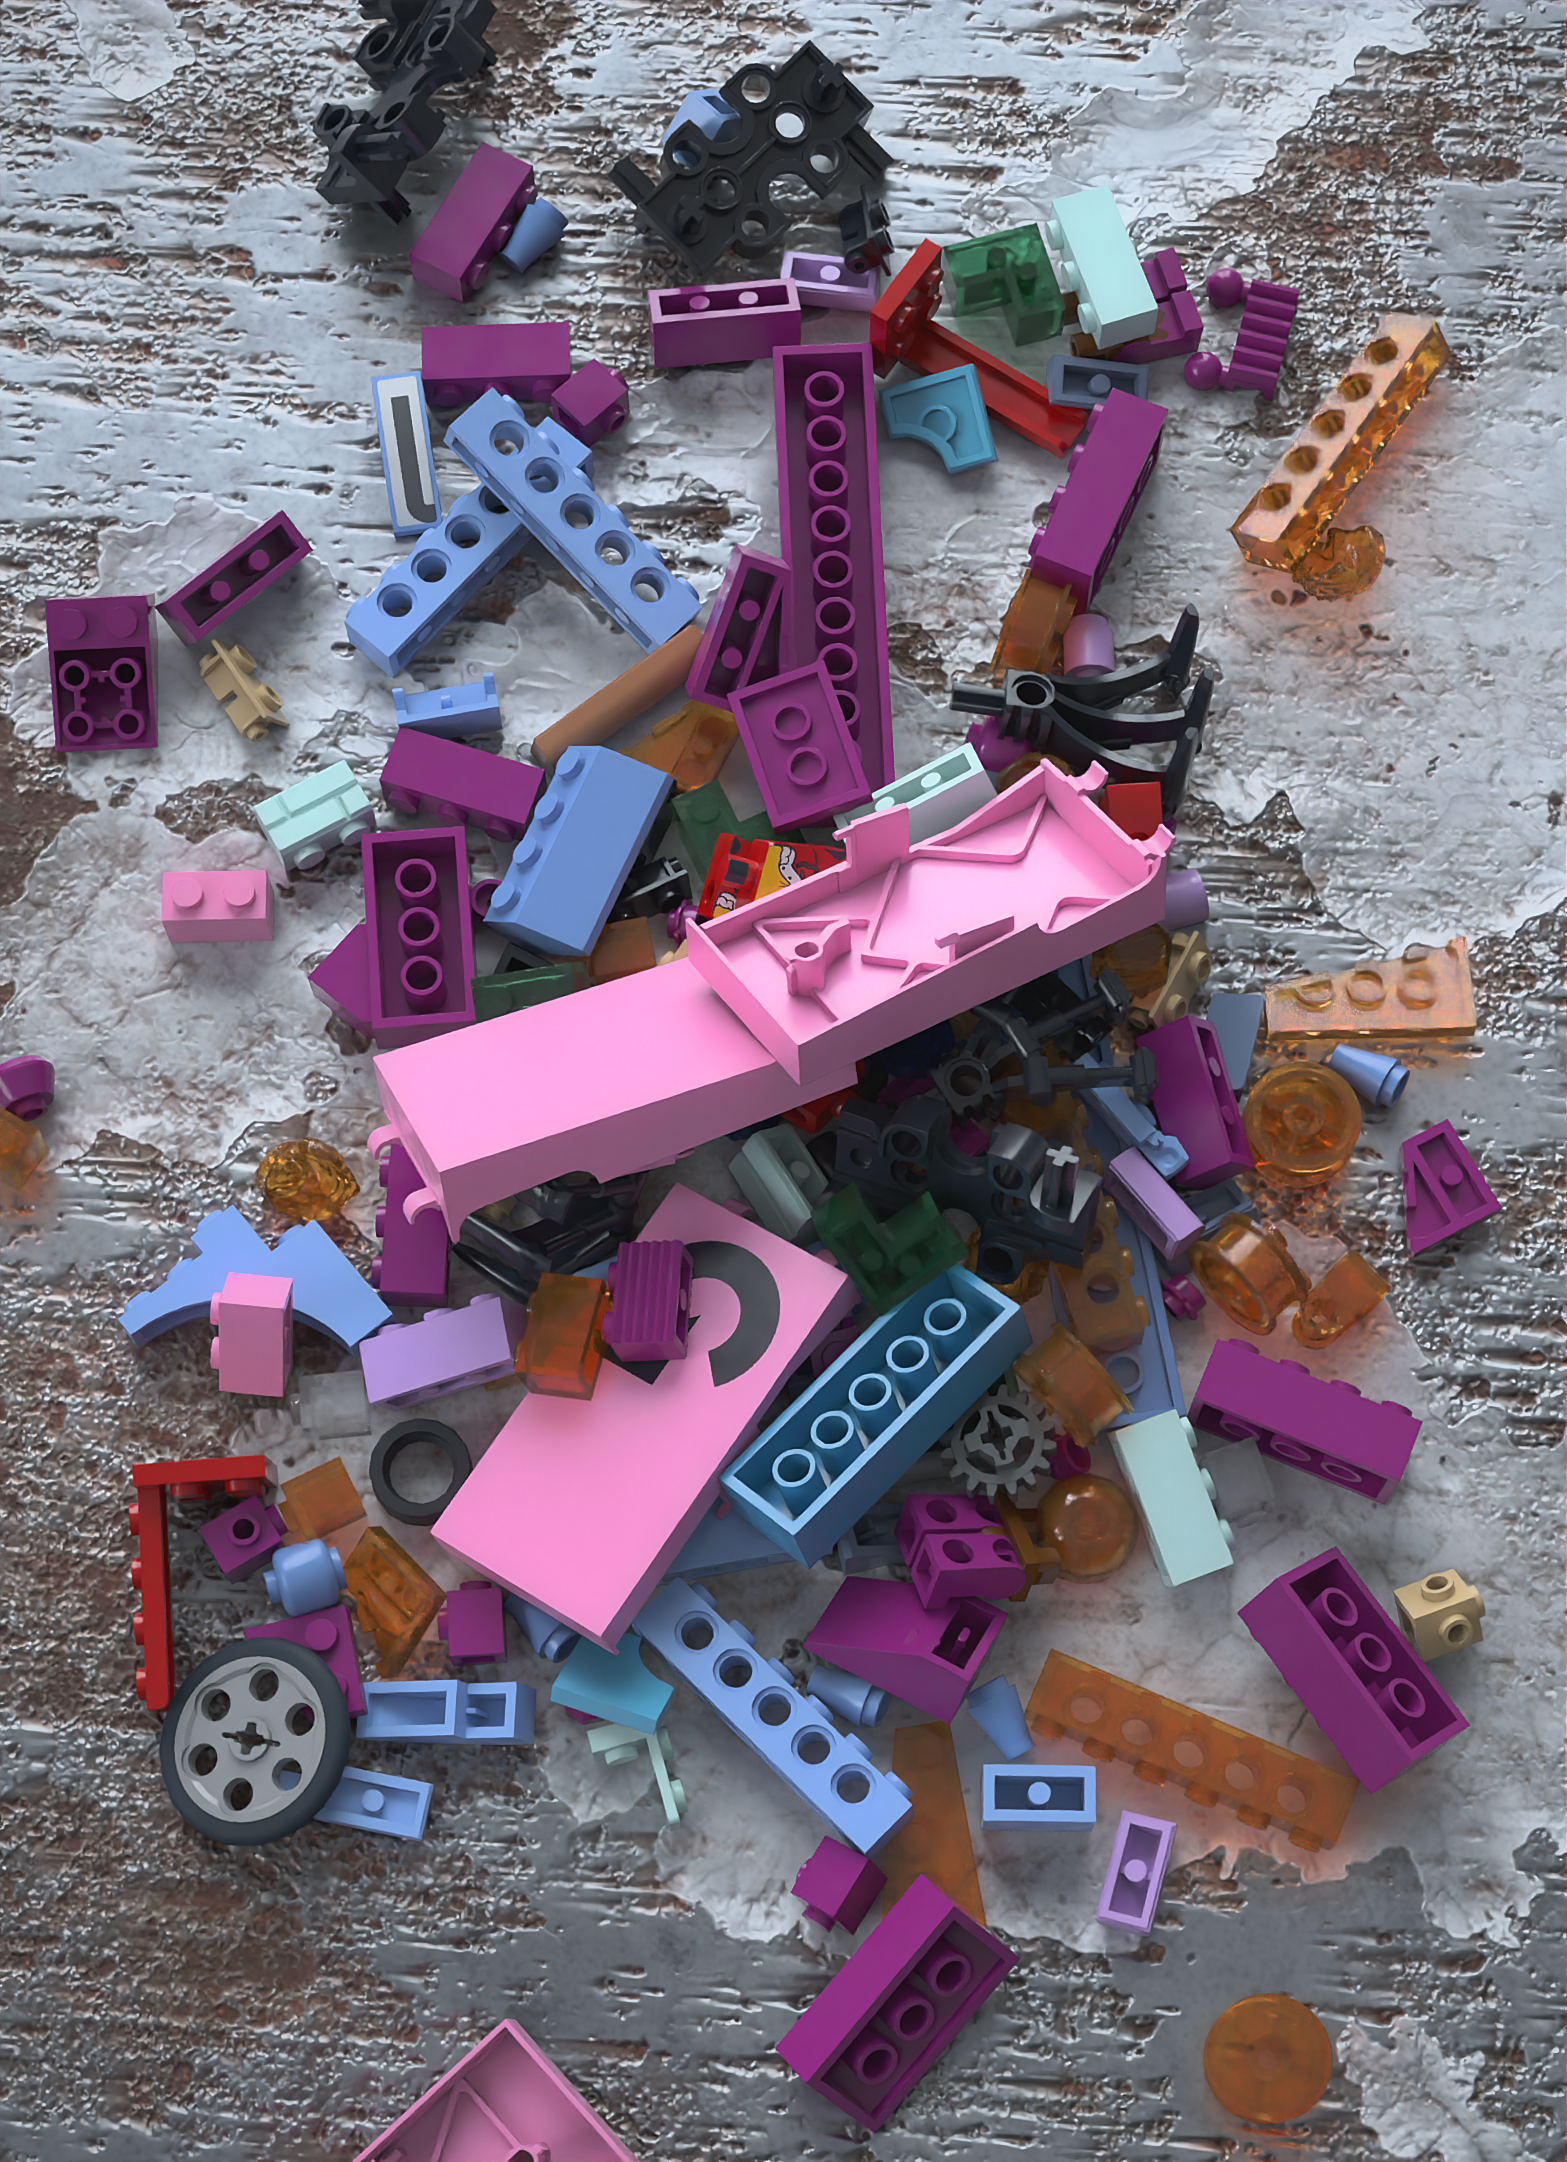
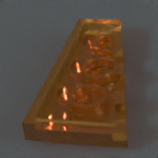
[1262,936,1477,1041]
[882,1721,987,1928]

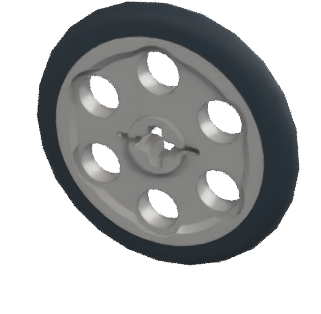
[159,1638,351,1846]

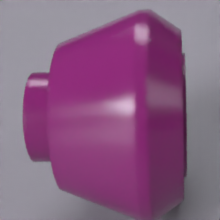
[0,1055,55,1122]

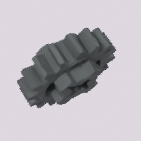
[939,1384,1057,1504]

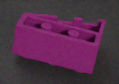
[685,543,791,713]

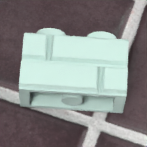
[253,760,377,871]
[728,1123,830,1248]

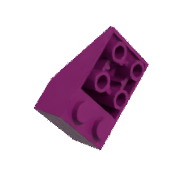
[45,593,158,752]
[803,1576,1008,1725]

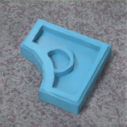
[878,363,999,475]
[550,1632,675,1735]

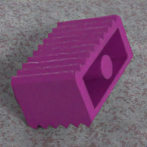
[603,1239,694,1361]

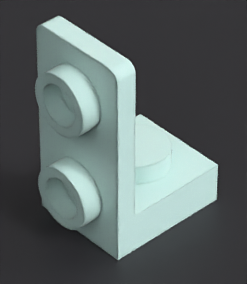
[587,1723,688,1831]

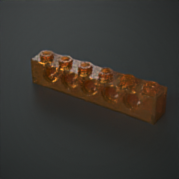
[1229,311,1452,574]
[991,1039,1151,1361]
[1024,1648,1361,1853]

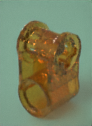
[1291,1250,1392,1350]

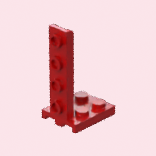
[869,238,1090,460]
[129,1454,278,1713]

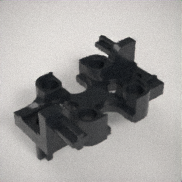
[313,0,498,226]
[606,39,895,277]
[812,1095,1105,1285]

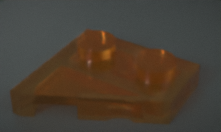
[617,699,740,805]
[343,1526,448,1679]

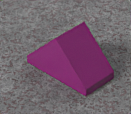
[308,924,375,1039]

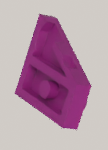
[1399,1119,1502,1259]
[244,1605,369,1724]

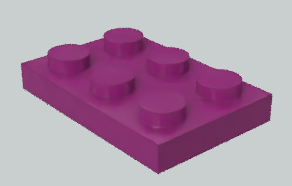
[727,660,874,836]

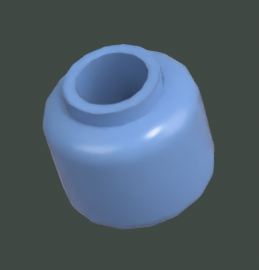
[263,1538,347,1617]

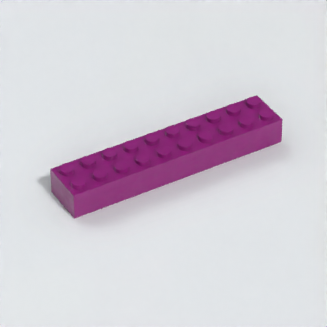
[773,343,895,829]

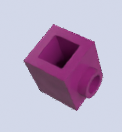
[551,358,630,448]
[198,1495,290,1585]
[437,1581,508,1666]
[790,1835,888,1935]

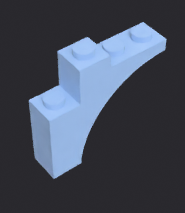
[118,1205,396,1360]

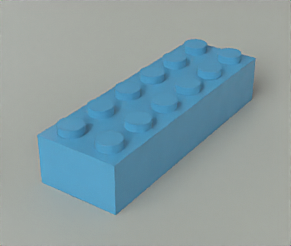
[718,1253,1034,1570]

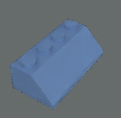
[483,746,674,956]

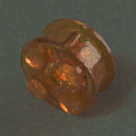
[988,567,1078,674]
[1242,1062,1362,1187]
[1188,1212,1312,1336]
[1012,1322,1134,1449]
[1203,1994,1333,2125]

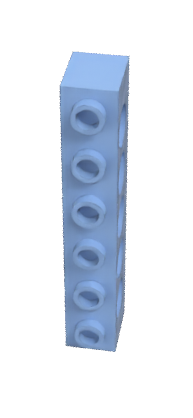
[444,387,703,654]
[344,416,594,678]
[631,1576,914,1860]

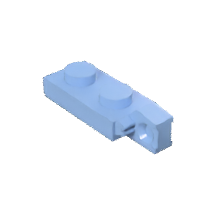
[1073,1052,1189,1182]
[279,1766,435,1842]

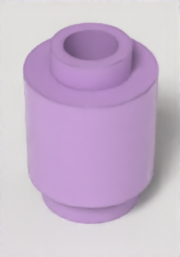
[1063,614,1115,677]

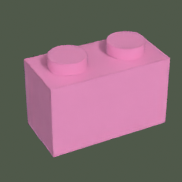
[161,870,274,943]
[210,1272,293,1397]

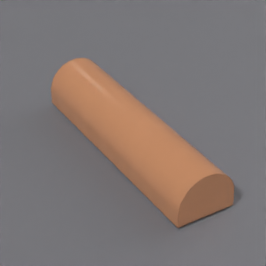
[530,624,703,777]

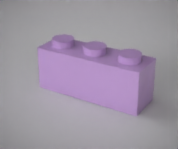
[359,1293,536,1411]

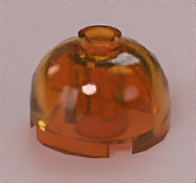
[1033,1473,1140,1584]

